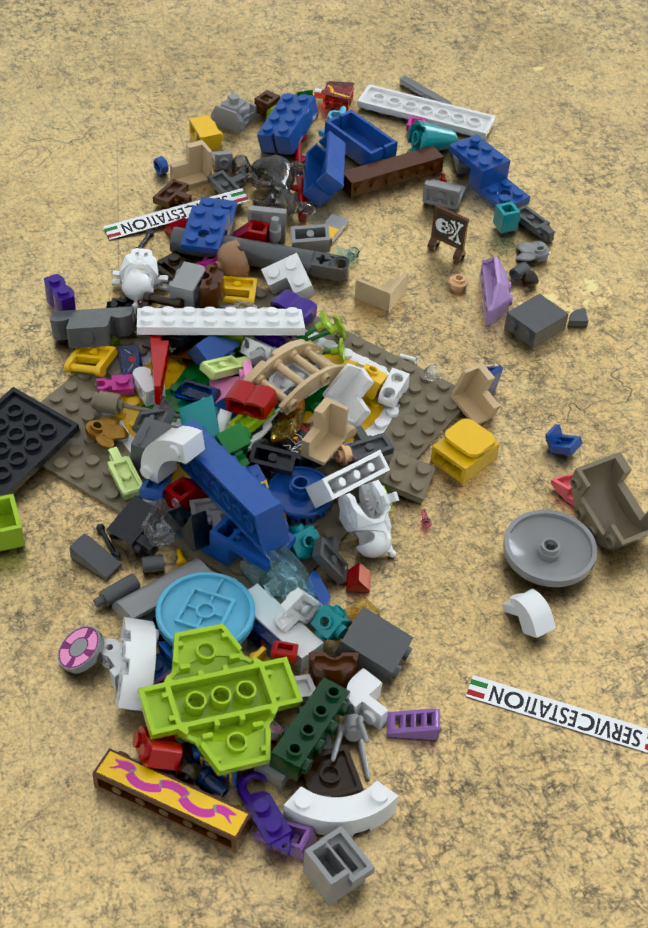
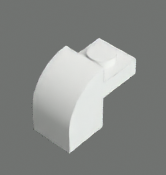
[502,589,556,638]
[347,668,388,730]

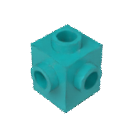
[286,523,320,559]
[310,604,353,641]

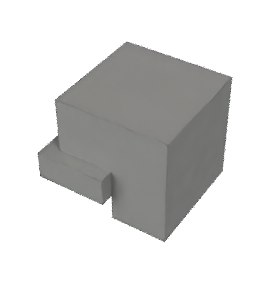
[303,826,375,906]

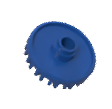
[268,466,333,524]

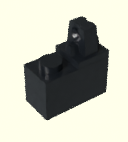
[106,495,161,556]

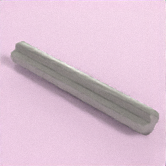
[400,75,452,105]

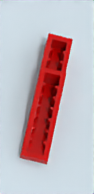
[149,335,169,405]

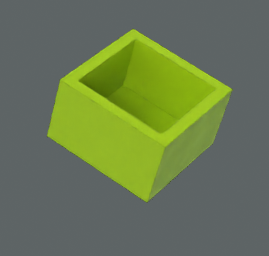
[0,494,25,551]

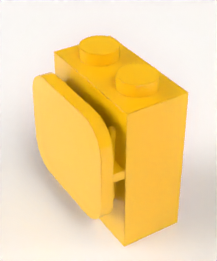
[430,419,500,484]

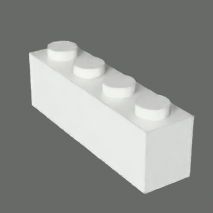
[305,450,390,508]
[248,584,324,673]

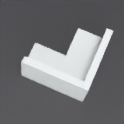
[322,363,374,427]

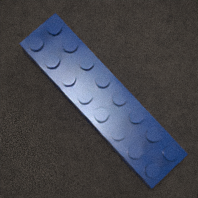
[177,420,290,555]

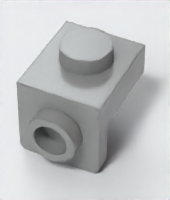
[212,150,233,170]

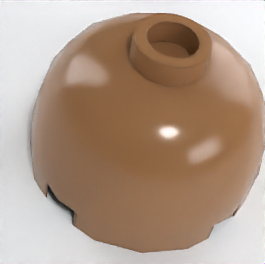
[214,239,250,277]

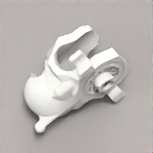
[112,248,168,309]
[338,480,399,558]

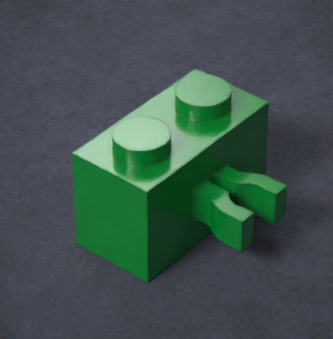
[215,422,252,467]

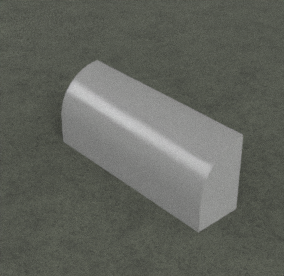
[112,558,212,622]

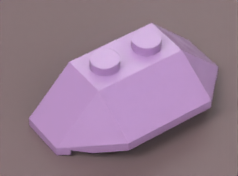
[480,257,513,326]

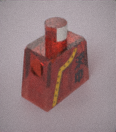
[314,81,354,112]

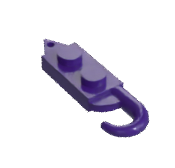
[237,772,294,856]

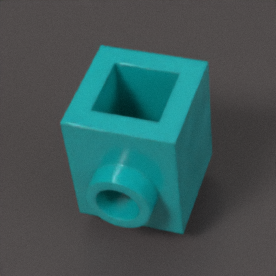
[493,202,520,233]

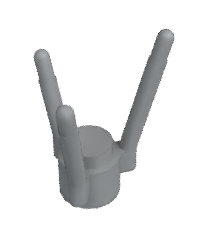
[330,714,370,780]

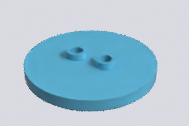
[156,572,255,647]

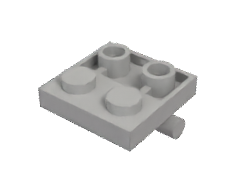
[248,205,287,244]

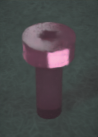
[421,509,432,528]

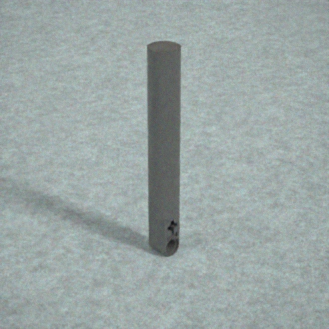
[170,227,350,281]

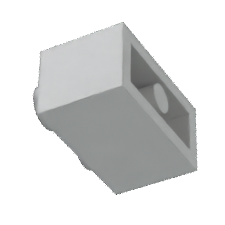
[290,224,330,252]

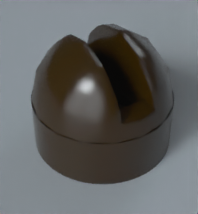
[522,270,539,287]
[176,761,200,784]

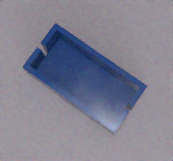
[257,93,318,155]
[325,110,398,166]
[303,131,345,207]

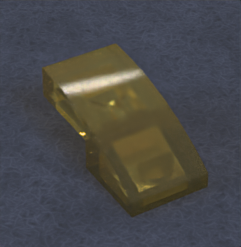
[271,408,305,442]

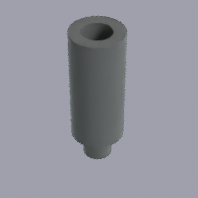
[93,574,141,608]

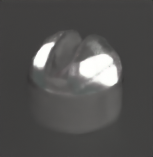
[424,363,441,381]

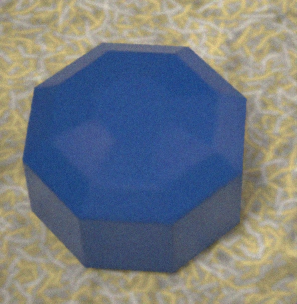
[153,156,169,175]

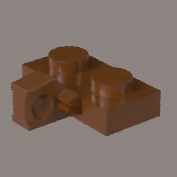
[153,179,192,208]

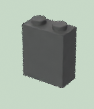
[504,294,569,348]
[335,606,414,684]

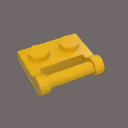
[220,276,258,307]
[64,346,118,377]

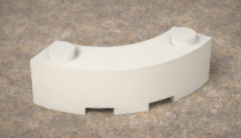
[140,426,205,484]
[115,617,159,711]
[283,781,398,837]

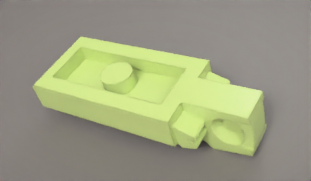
[199,355,250,380]
[107,446,143,500]

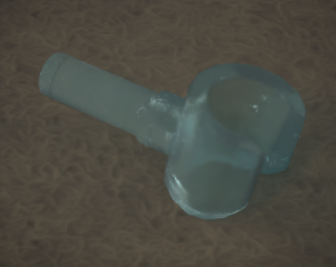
[334,246,360,261]

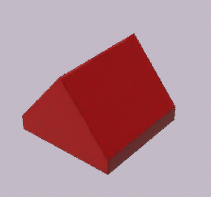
[164,217,187,236]
[346,562,371,593]
[270,640,299,667]

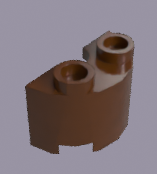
[200,264,225,308]
[308,652,359,689]

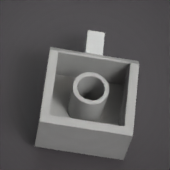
[168,261,206,308]

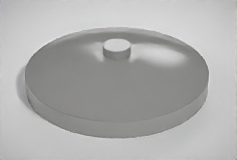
[503,510,597,587]

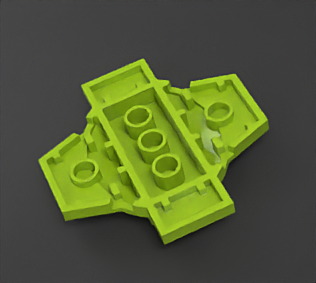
[137,623,303,776]

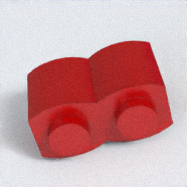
[224,380,278,420]
[133,726,183,771]

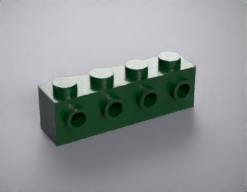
[269,677,351,782]

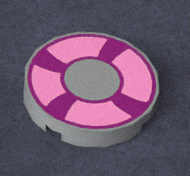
[58,626,104,674]

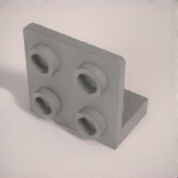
[422,179,466,210]

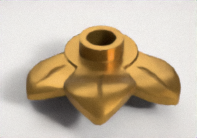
[85,416,129,449]

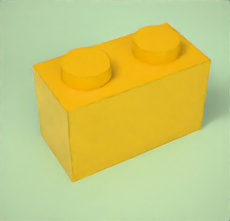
[189,115,223,150]

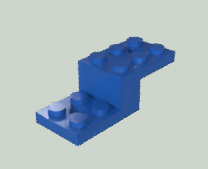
[448,134,530,208]
[180,197,238,255]
[173,512,296,572]

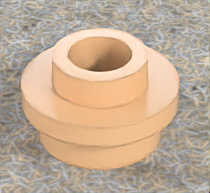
[449,274,468,292]
[334,444,353,466]

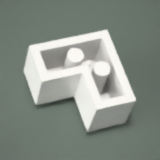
[261,253,316,299]

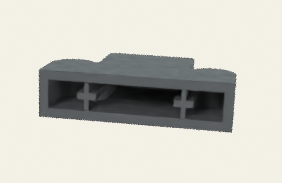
[50,306,136,348]

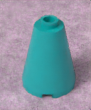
[408,120,458,152]

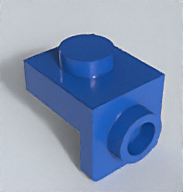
[545,424,583,456]

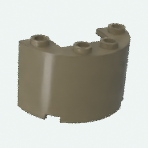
[570,452,648,550]

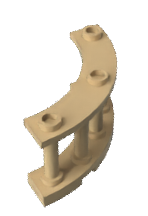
[243,339,345,416]

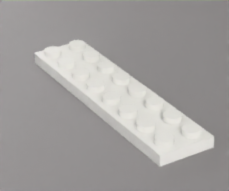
[357,84,496,139]
[137,306,305,335]

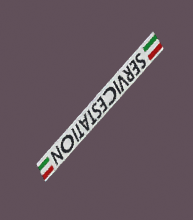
[103,188,250,240]
[466,675,648,753]

